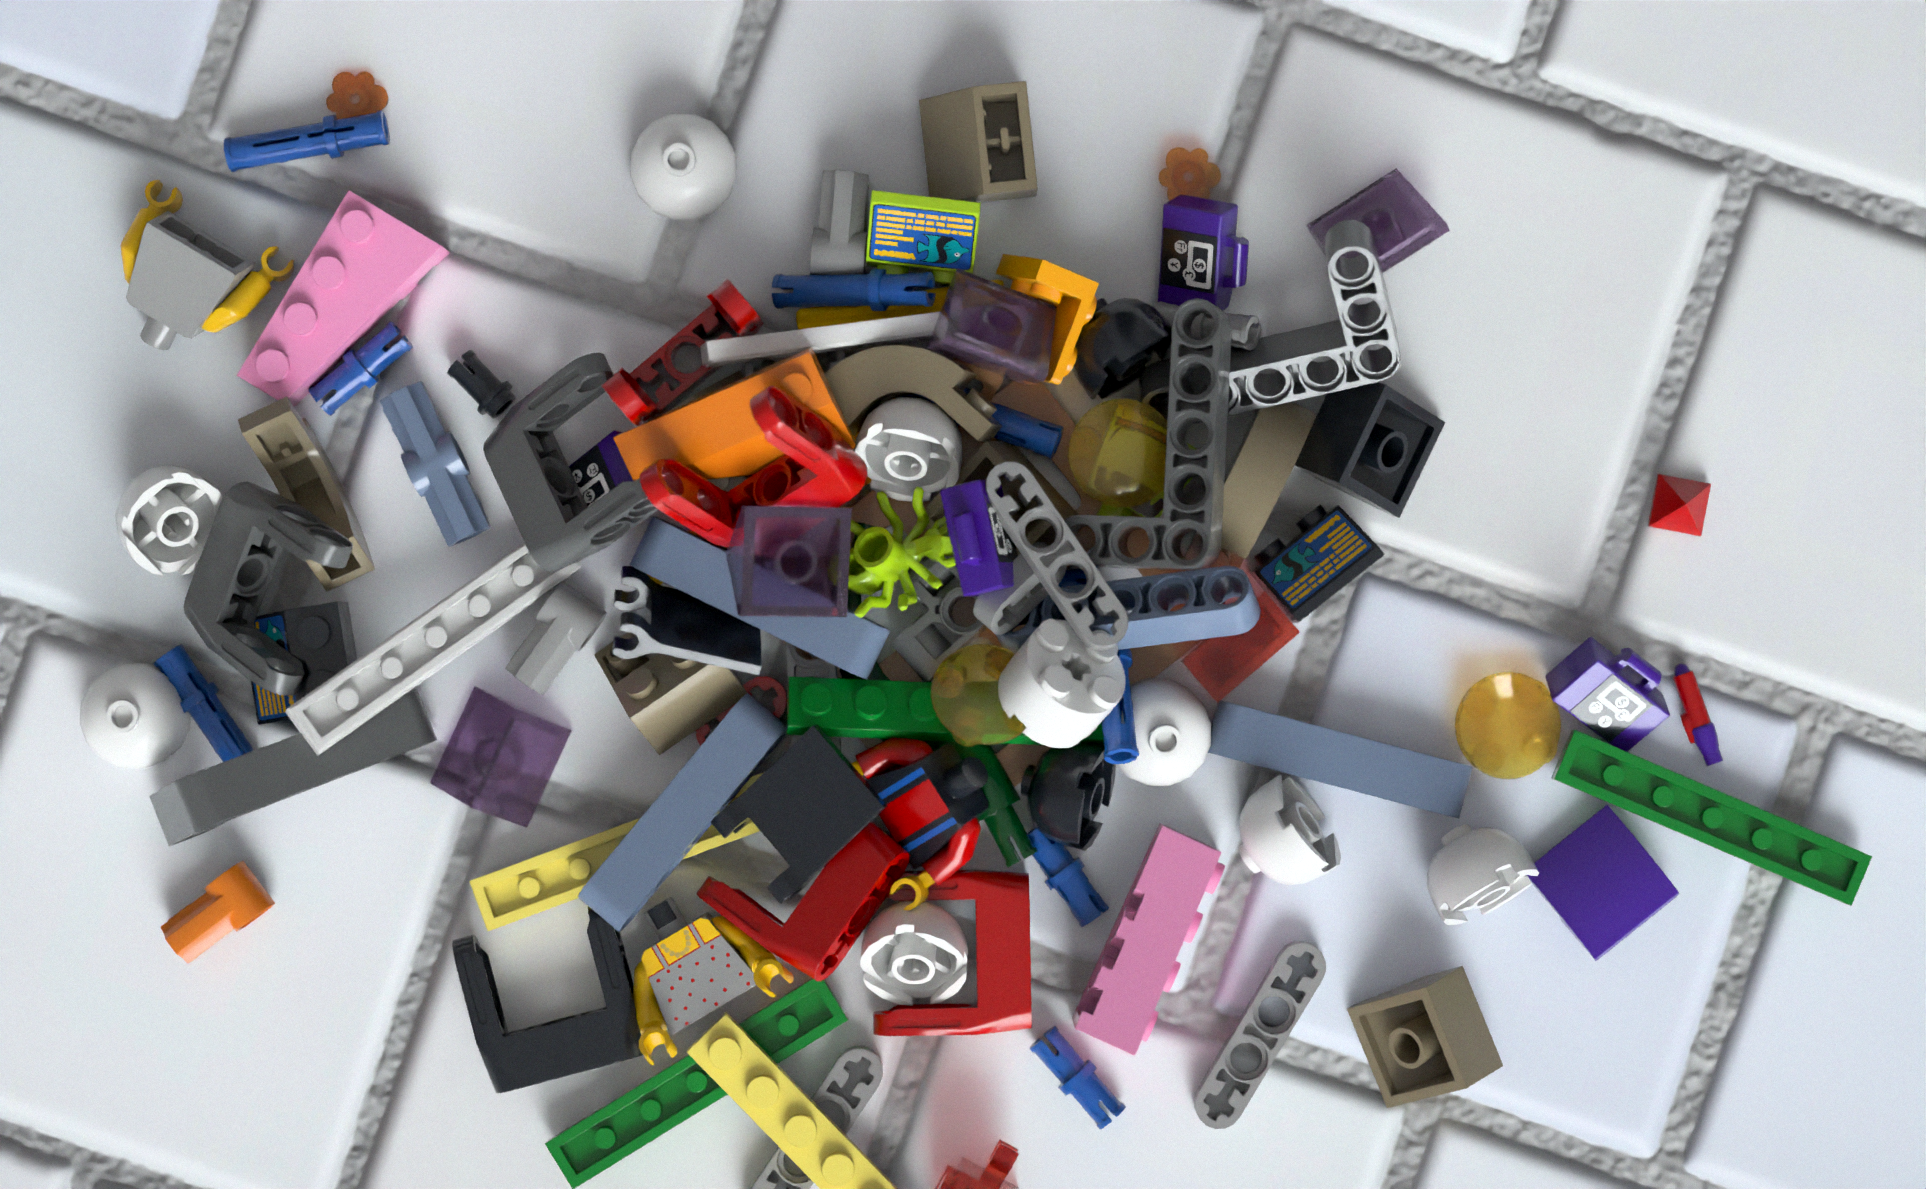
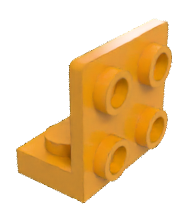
[995,254,1099,385]

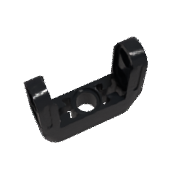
[452,906,643,1093]

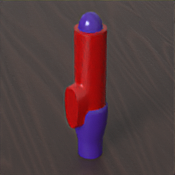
[1672,663,1723,766]

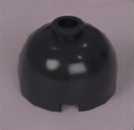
[1072,298,1172,400]
[1021,742,1116,851]

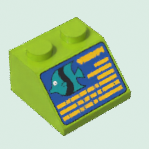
[866,190,981,286]

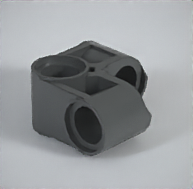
[891,556,987,682]

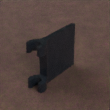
[613,566,762,675]
[711,724,887,904]

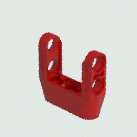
[601,279,764,426]
[640,386,867,555]
[696,821,910,981]
[873,869,1032,1036]

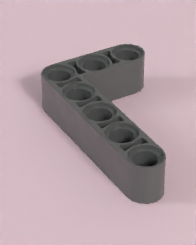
[1139,220,1401,430]
[1064,298,1232,571]
[149,690,437,846]

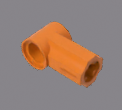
[160,860,275,964]

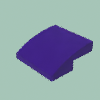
[1527,805,1680,961]

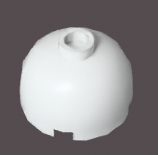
[630,114,737,221]
[854,397,962,502]
[115,465,223,576]
[80,662,191,769]
[1115,678,1211,786]
[1239,775,1341,885]
[1427,824,1539,925]
[860,901,968,1006]

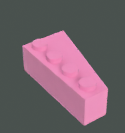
[237,190,450,407]
[1072,823,1225,1056]

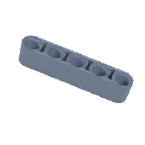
[630,516,890,679]
[994,566,1261,659]
[578,693,787,932]
[1208,700,1473,819]

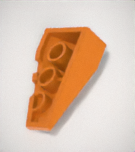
[613,347,856,481]

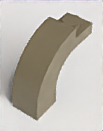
[825,345,1003,442]
[238,397,375,592]
[1184,402,1317,569]

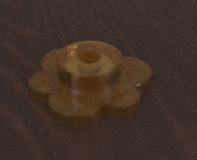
[326,71,389,119]
[1158,147,1221,201]

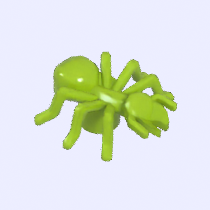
[834,487,956,618]

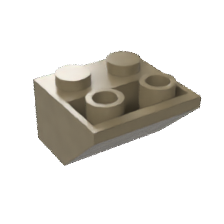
[919,81,1038,203]
[594,619,747,755]

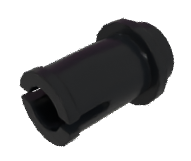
[447,350,516,419]

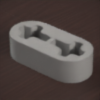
[973,542,1067,635]

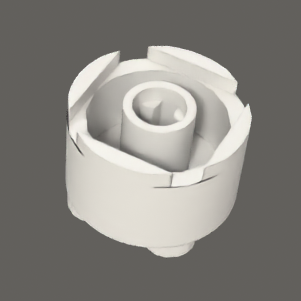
[998,619,1125,748]

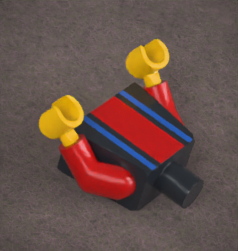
[851,737,989,911]

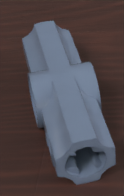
[380,381,492,547]

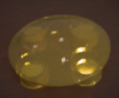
[1068,398,1167,507]
[931,644,1026,746]
[1455,672,1561,779]

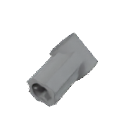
[810,170,869,275]
[505,581,607,695]

